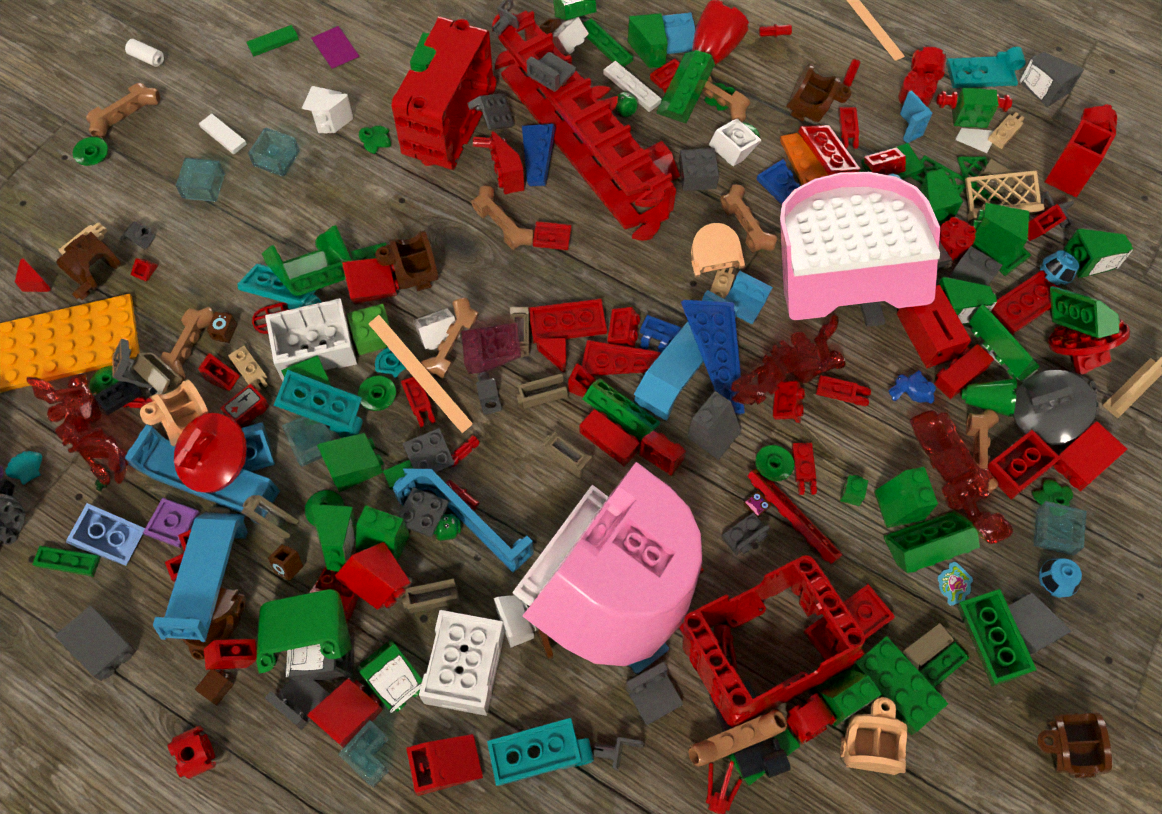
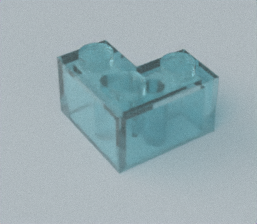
[338,720,389,788]

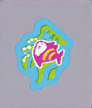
[938,562,973,605]

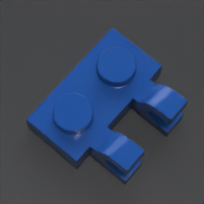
[640,315,682,353]

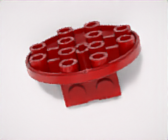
[1048,319,1130,375]
[174,413,247,493]

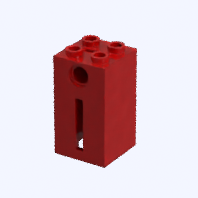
[1044,119,1116,198]
[897,285,971,369]

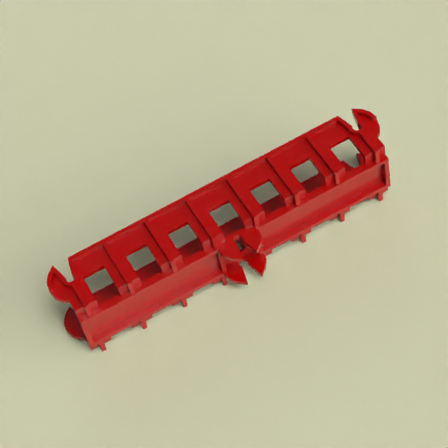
[492,11,676,240]

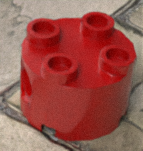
[911,47,946,84]
[898,71,937,107]
[1080,104,1117,134]
[939,217,976,261]
[786,693,837,744]
[167,726,216,779]

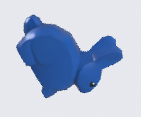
[888,370,936,404]

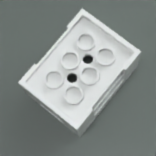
[265,298,357,381]
[419,610,505,716]

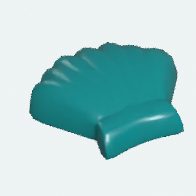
[375,348,406,378]
[5,451,43,485]

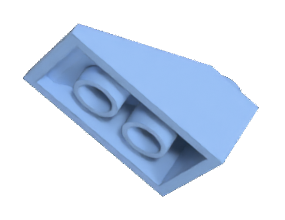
[66,503,145,566]

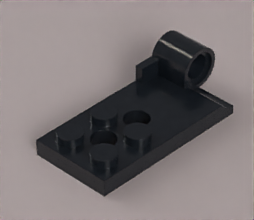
[709,681,791,779]

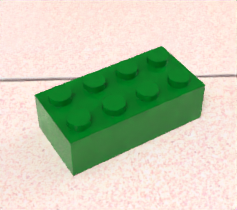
[851,636,948,735]

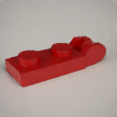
[838,107,859,149]
[816,375,871,406]
[401,377,436,428]
[792,443,817,495]

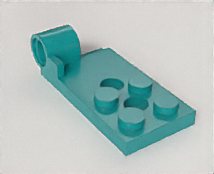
[946,47,1026,88]
[237,264,322,310]
[273,370,363,438]
[487,718,594,786]

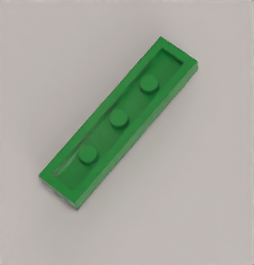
[583,18,633,67]

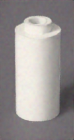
[125,39,164,67]

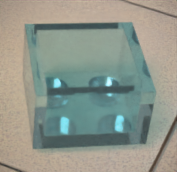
[248,127,300,177]
[176,157,225,202]
[282,417,332,467]
[1033,501,1087,556]

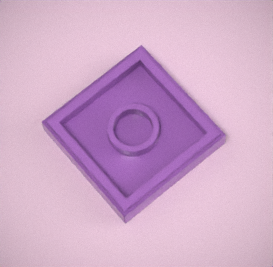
[143,498,200,548]

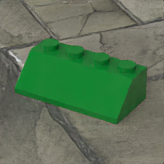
[656,50,715,124]
[1050,286,1120,338]
[969,304,1040,381]
[884,511,980,574]
[957,589,1037,687]

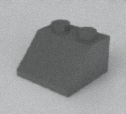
[949,246,1003,286]

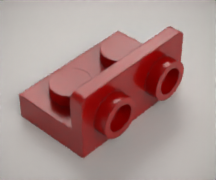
[864,148,906,175]
[607,307,640,348]
[773,381,805,423]

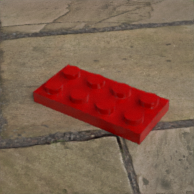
[798,125,860,175]
[991,270,1060,335]
[529,299,607,343]
[804,584,895,660]

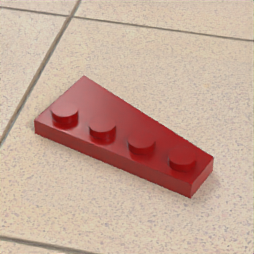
[582,340,661,376]

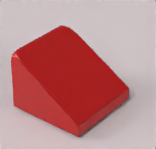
[131,258,158,281]

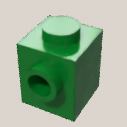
[840,475,869,506]

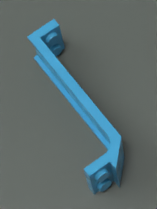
[634,290,739,420]
[125,424,280,525]
[393,469,534,573]
[153,512,247,642]

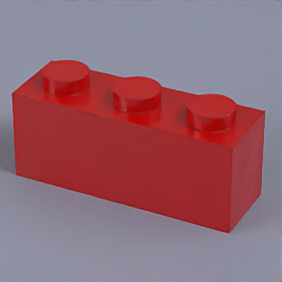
[934,344,994,400]
[579,409,640,467]

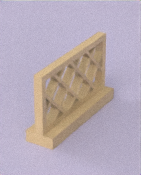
[965,171,1045,222]
[1102,357,1162,418]

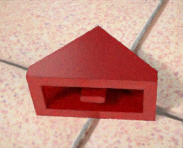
[15,258,51,292]
[536,338,566,373]
[198,353,240,391]
[568,364,596,397]

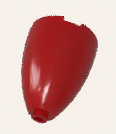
[692,0,749,65]

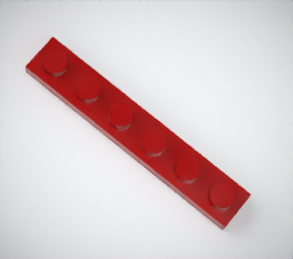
[747,469,843,564]

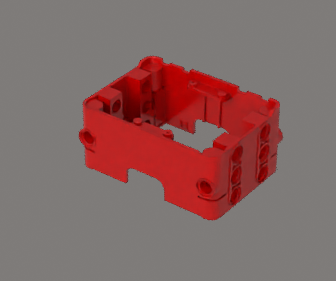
[391,16,497,170]
[679,555,865,727]

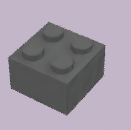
[678,148,719,191]

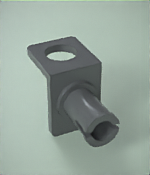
[492,0,519,35]
[1040,191,1074,228]
[120,221,155,250]
[476,372,502,415]
[594,737,645,771]

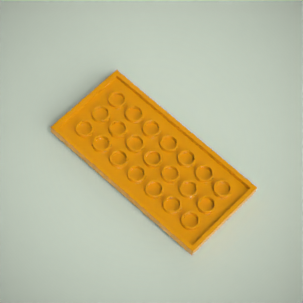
[0,294,140,393]

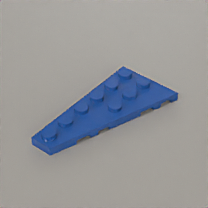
[681,300,745,415]

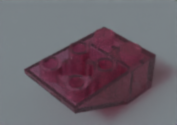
[462,323,521,374]

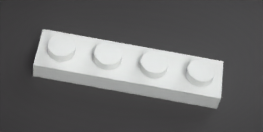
[603,61,662,112]

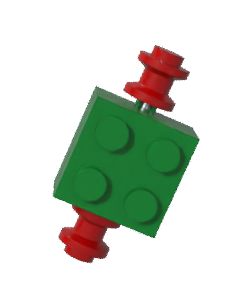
[936,88,1012,128]

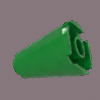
[961,379,1017,417]

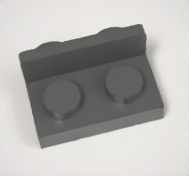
[722,513,770,556]

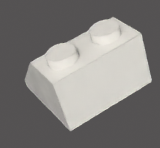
[552,17,589,55]
[311,94,353,133]
[709,119,761,166]
[413,308,461,350]
[494,595,536,647]

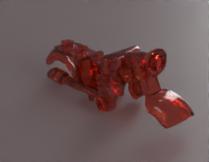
[731,315,846,406]
[26,374,128,485]
[910,410,1013,544]

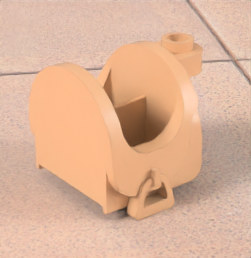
[691,223,745,278]
[140,380,209,446]
[840,697,907,775]

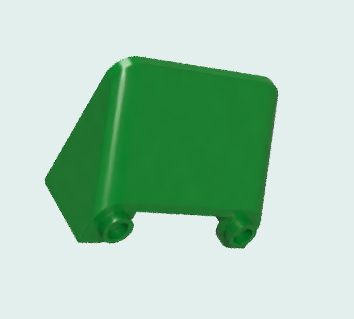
[262,225,352,296]
[256,589,352,674]

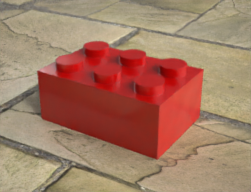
[988,430,1061,500]

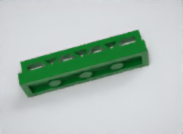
[582,378,661,442]

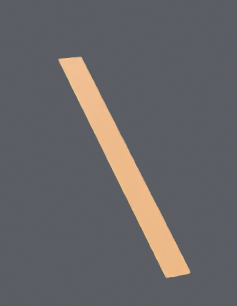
[847,0,905,61]
[369,315,473,433]

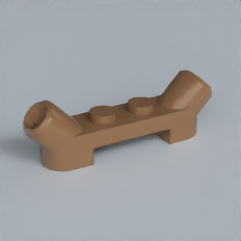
[702,76,751,122]
[86,83,160,138]
[720,184,777,252]
[471,186,534,250]
[420,297,479,378]
[160,307,214,383]
[965,409,999,495]
[688,710,787,767]

